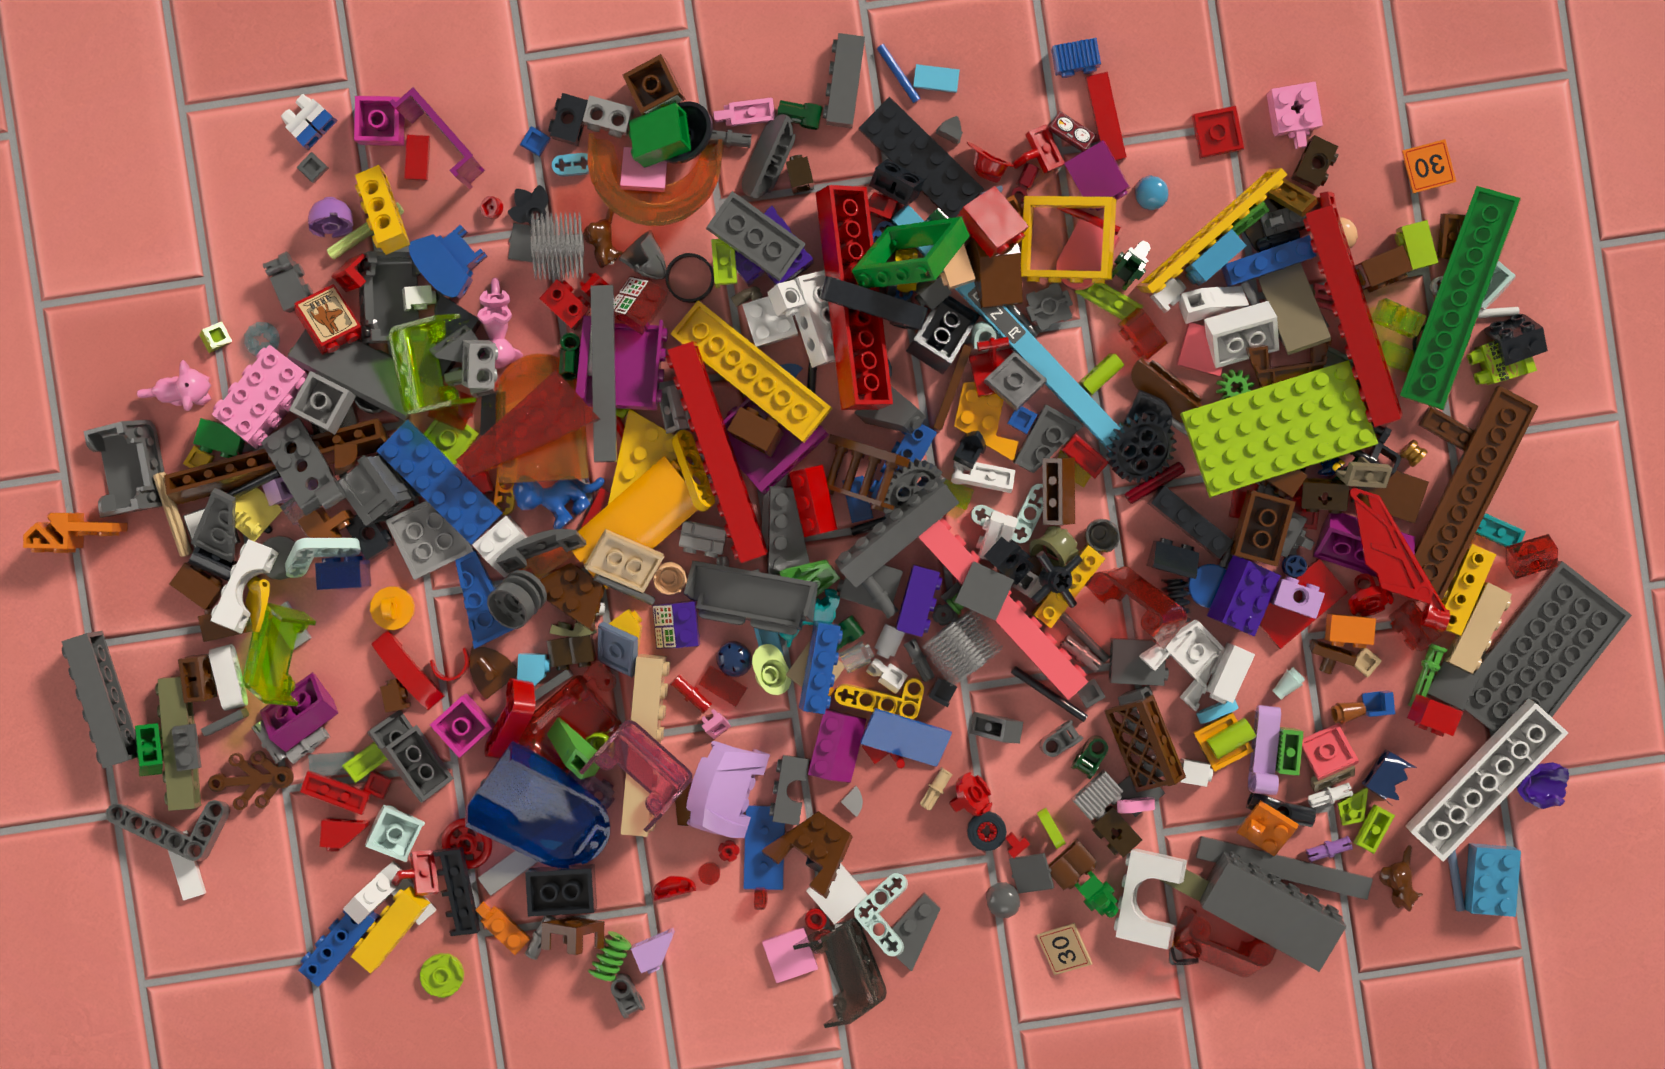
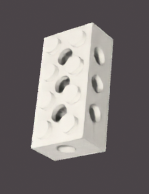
[790,270,835,368]

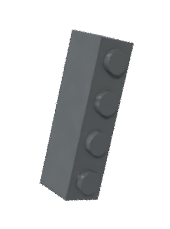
[823,33,865,129]

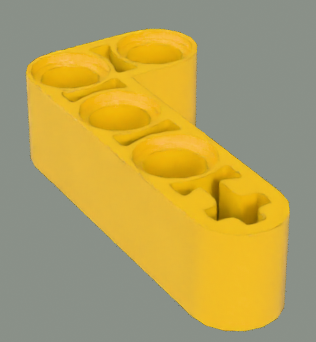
[835,677,924,719]

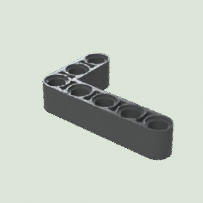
[106,800,230,861]

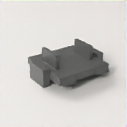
[1025,283,1073,331]

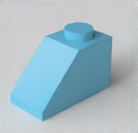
[517,653,551,687]

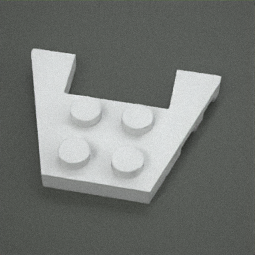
[1139,620,1225,711]

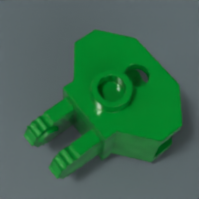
[1074,871,1119,918]

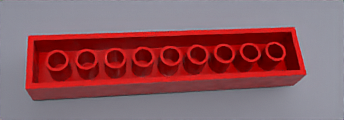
[815,185,893,410]
[1303,203,1403,427]
[666,341,768,563]

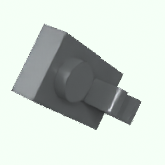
[172,723,202,771]

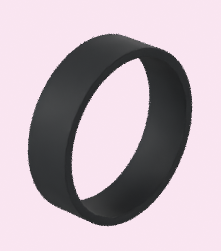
[665,253,714,303]

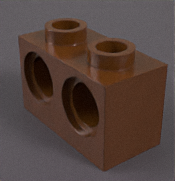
[178,654,217,703]

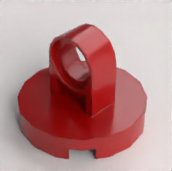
[1348,573,1394,617]
[949,772,992,816]

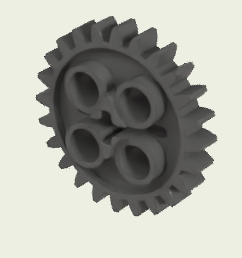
[883,458,948,518]

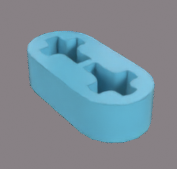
[552,153,594,177]
[1196,700,1239,724]

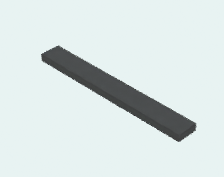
[591,285,617,463]
[1196,836,1373,900]

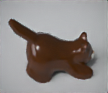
[584,204,623,268]
[1379,845,1423,911]

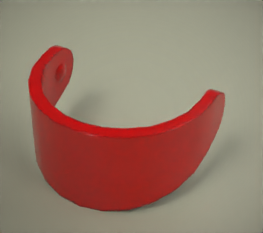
[430,648,470,681]

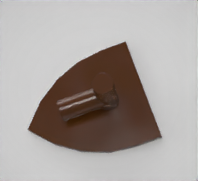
[470,646,518,700]

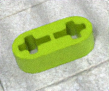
[1037,808,1066,849]

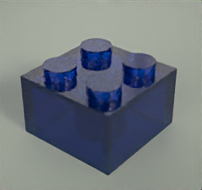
[315,556,371,590]

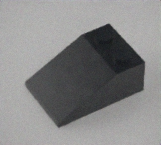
[906,296,980,375]

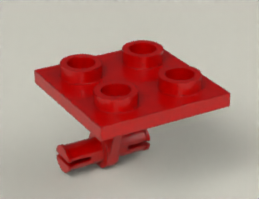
[969,337,1013,397]

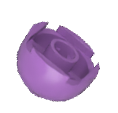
[308,197,353,238]

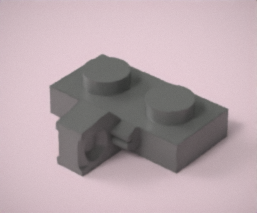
[1281,511,1315,558]

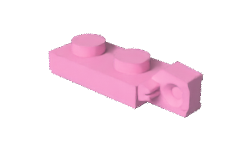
[713,98,775,126]

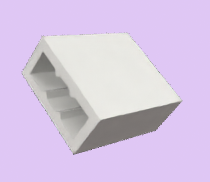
[1206,643,1255,704]

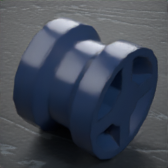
[1281,555,1307,577]

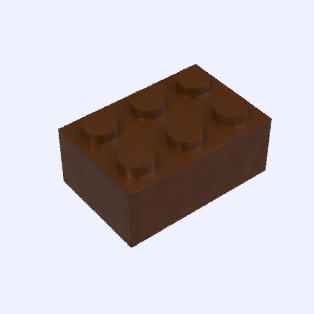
[1229,490,1296,567]

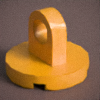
[370,586,415,630]

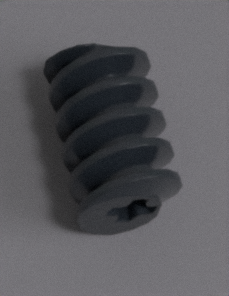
[1161,579,1191,624]

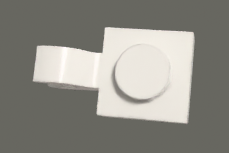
[866,658,908,694]

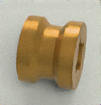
[1399,439,1428,467]

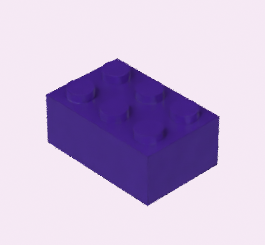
[1207,555,1281,637]
[895,564,942,637]

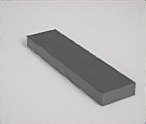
[494,669,574,722]

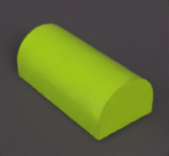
[1079,353,1124,396]
[1206,718,1256,759]
[1353,804,1395,854]

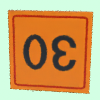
[1402,139,1456,193]

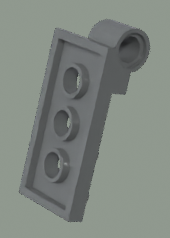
[261,417,346,516]

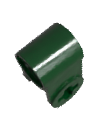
[1071,736,1108,779]

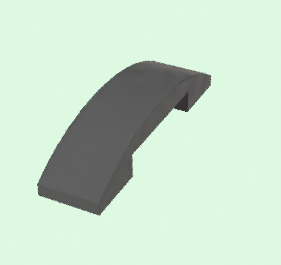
[497,529,586,573]

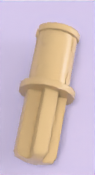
[920,767,953,810]

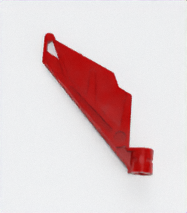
[1349,488,1450,632]

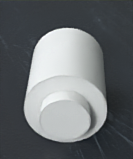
[874,624,905,659]

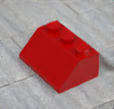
[789,465,838,537]

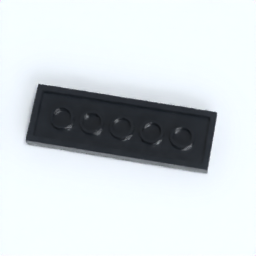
[859,96,984,218]

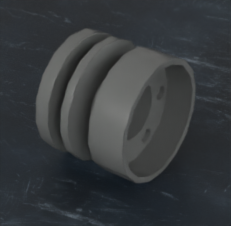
[487,570,547,629]

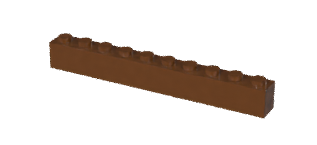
[164,418,388,505]

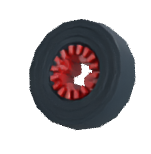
[967,811,1007,851]

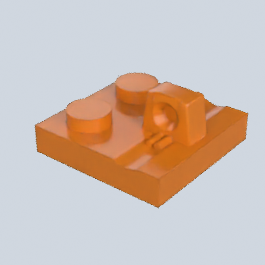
[1237,800,1299,856]

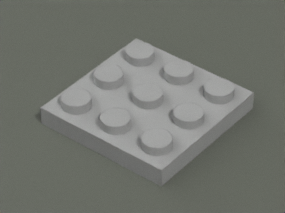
[385,501,475,580]

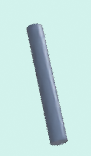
[1448,849,1465,912]

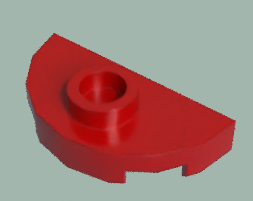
[653,876,696,901]

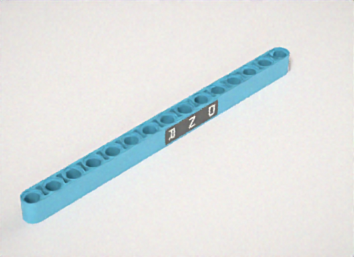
[891,205,1121,452]

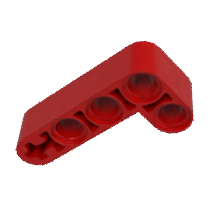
[484,678,535,760]

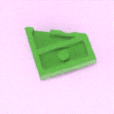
[779,560,840,596]

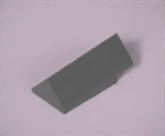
[367,710,454,803]

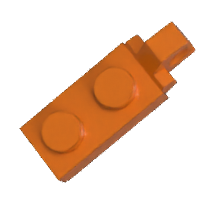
[475,901,531,955]

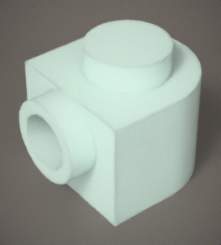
[971,321,996,351]

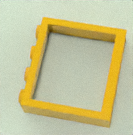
[1021,196,1116,284]

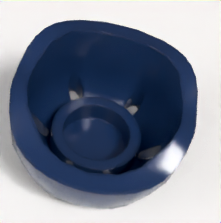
[716,641,752,677]

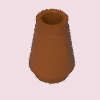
[1331,702,1366,724]

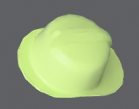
[752,644,791,695]

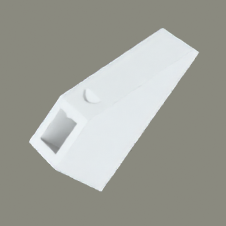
[1179,286,1249,324]

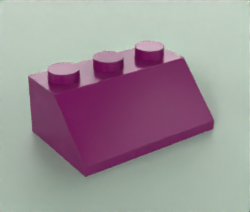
[260,672,338,752]
[808,709,867,783]

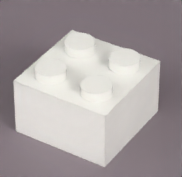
[742,296,798,348]

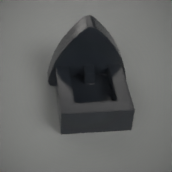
[953,431,986,469]

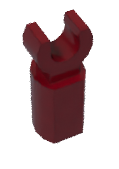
[1010,163,1040,204]

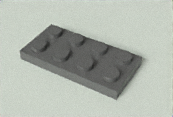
[706,191,806,282]

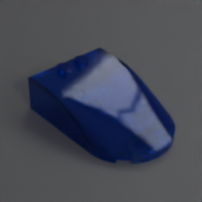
[465,741,610,868]

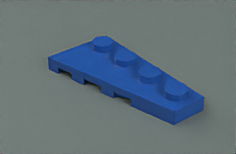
[455,551,514,649]

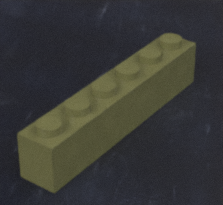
[155,676,201,811]

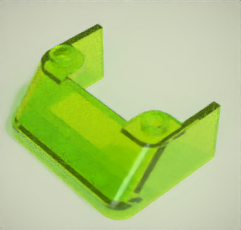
[389,314,476,414]
[243,603,316,706]

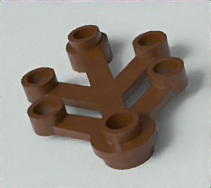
[208,751,294,810]

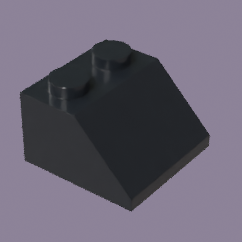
[1146,538,1199,579]

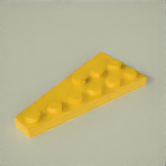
[608,409,677,505]

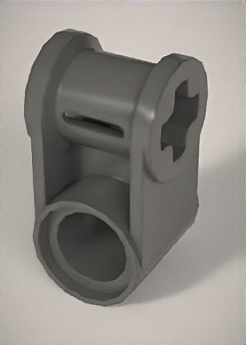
[1040,719,1083,757]
[611,973,645,1019]

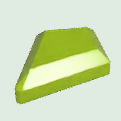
[1337,788,1368,825]

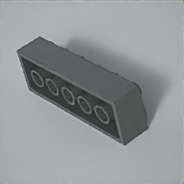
[61,631,137,768]

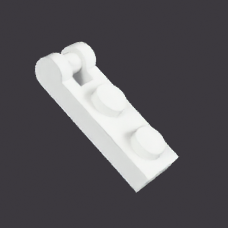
[951,461,1015,493]

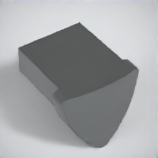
[935,116,963,144]

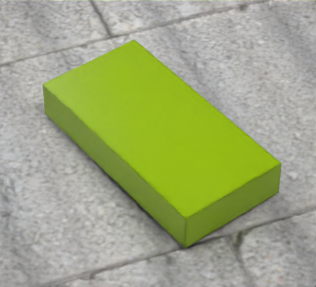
[342,742,388,783]

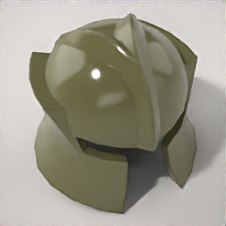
[1029,526,1079,570]

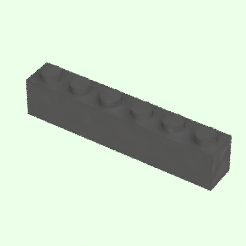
[835,476,959,587]

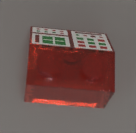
[614,276,668,335]

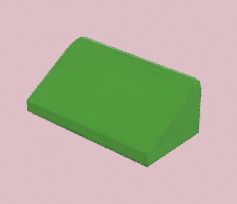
[1232,201,1269,236]

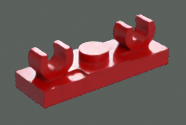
[300,771,371,815]

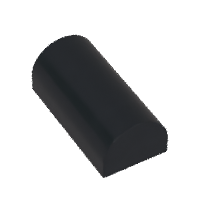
[188,546,237,582]

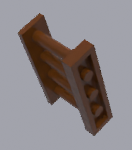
[826,434,910,512]

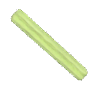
[327,202,404,259]

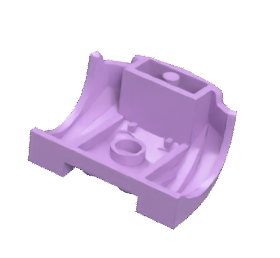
[686,741,770,838]

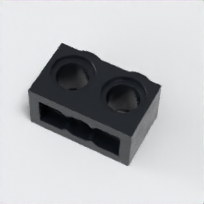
[869,159,925,207]
[984,536,1034,586]

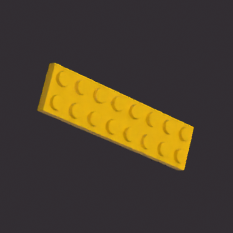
[1137,168,1287,294]
[671,300,832,443]

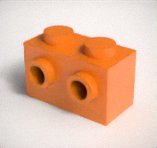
[1325,614,1376,649]

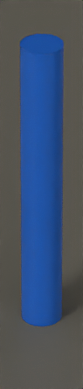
[877,44,921,104]

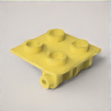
[235,488,283,542]

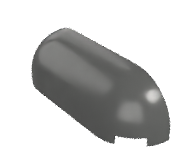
[742,114,795,198]

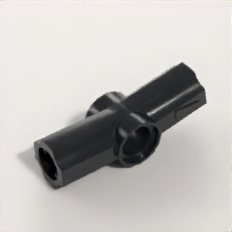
[1246,793,1316,827]

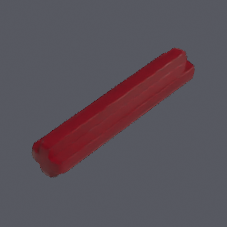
[1125,462,1185,504]

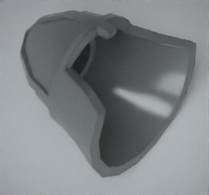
[619,230,666,280]

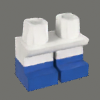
[281,94,338,150]

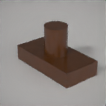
[1309,639,1357,674]

